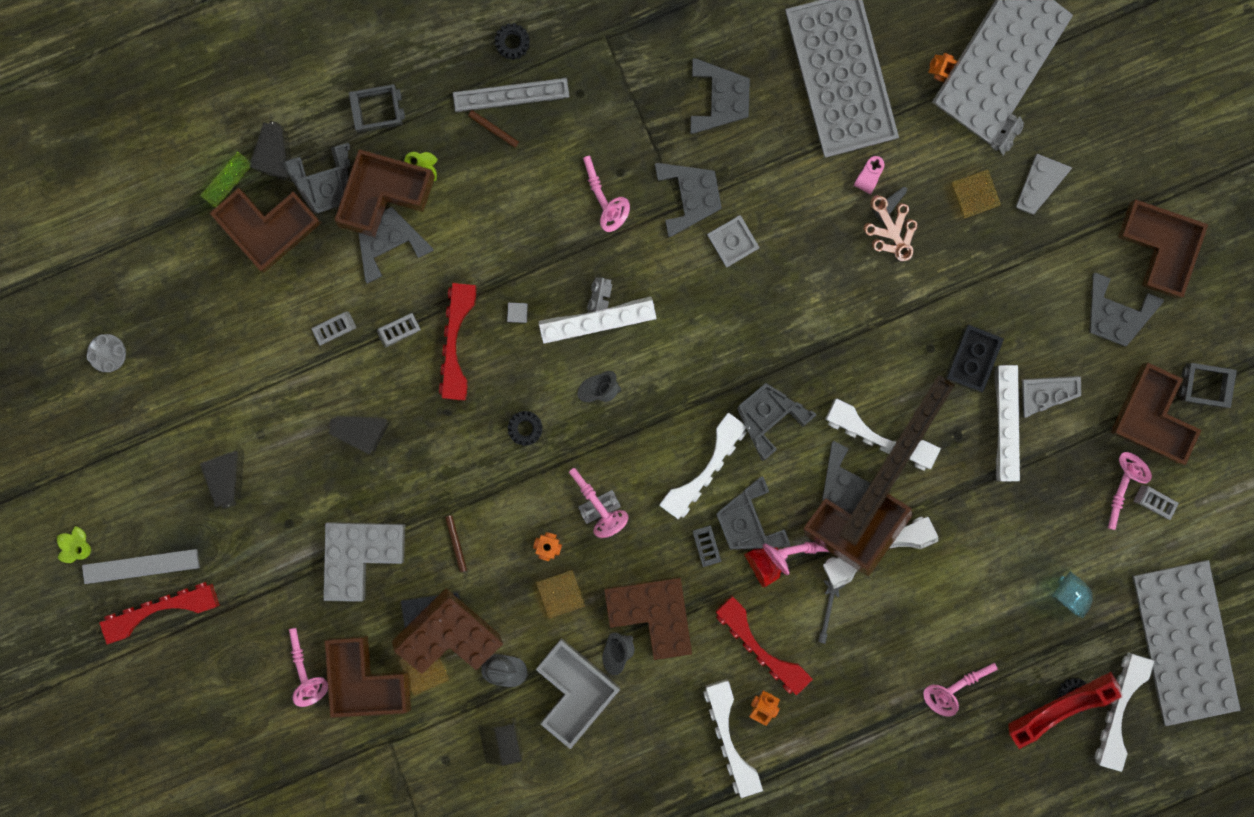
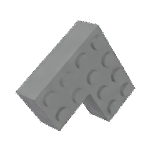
[324,522,405,601]
[536,638,620,749]

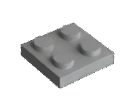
[707,215,759,268]

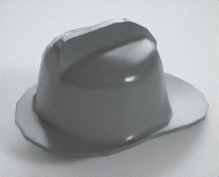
[577,371,621,402]
[602,632,635,675]
[481,654,527,687]

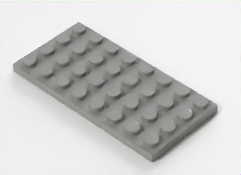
[785,0,899,158]
[932,0,1073,145]
[1132,560,1240,726]

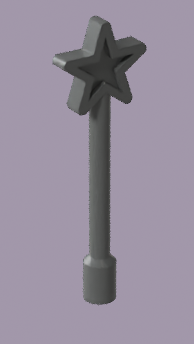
[818,580,845,644]

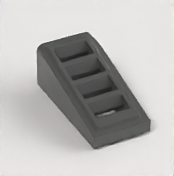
[872,187,907,223]
[692,525,721,567]

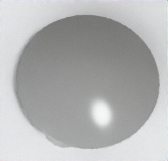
[87,334,126,372]

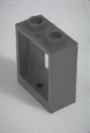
[349,84,405,133]
[1179,363,1237,408]

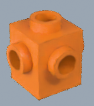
[928,53,957,82]
[533,532,562,561]
[749,690,780,726]

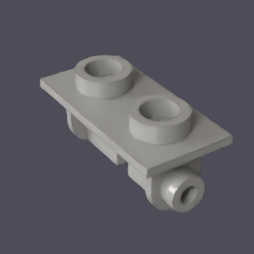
[990,114,1024,156]
[587,277,613,313]
[578,490,621,524]

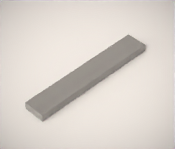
[453,78,569,112]
[82,549,200,584]

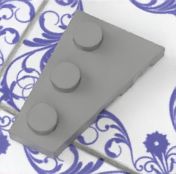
[1015,154,1072,215]
[1022,376,1081,418]

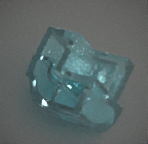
[1052,571,1093,619]

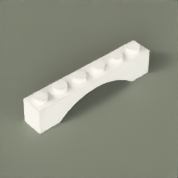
[539,297,656,344]
[995,365,1020,481]
[825,399,941,471]
[659,413,747,519]
[823,517,938,589]
[1095,653,1154,772]
[703,679,763,798]

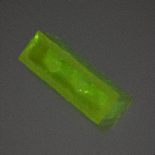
[200,152,253,208]

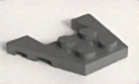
[690,59,750,134]
[282,143,350,214]
[655,163,722,237]
[359,207,434,284]
[1089,272,1164,347]
[737,383,816,462]
[822,441,899,515]
[716,476,791,550]

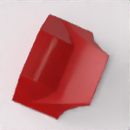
[744,548,782,588]

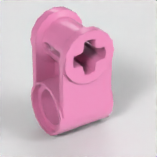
[854,156,884,195]

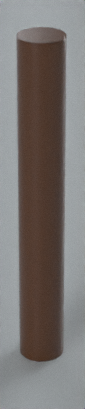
[468,110,519,148]
[445,515,467,572]

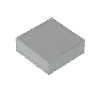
[507,303,528,323]

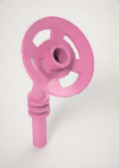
[583,156,630,232]
[1108,452,1152,530]
[569,468,628,538]
[763,542,829,575]
[289,628,328,707]
[924,663,998,717]

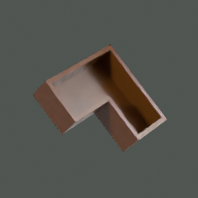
[334,149,435,237]
[210,188,322,273]
[1118,199,1209,299]
[1110,363,1202,465]
[803,494,912,577]
[604,576,692,660]
[391,588,503,674]
[325,636,411,718]

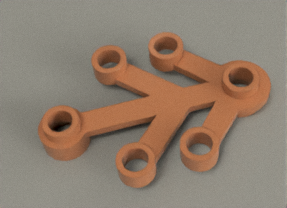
[863,195,917,261]

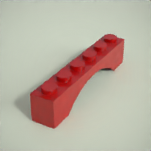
[439,283,477,400]
[100,582,220,644]
[715,595,813,696]
[1008,672,1122,749]

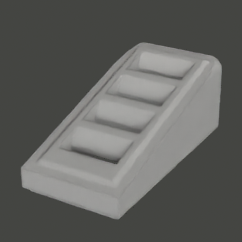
[311,311,356,346]
[377,313,421,348]
[1134,485,1179,520]

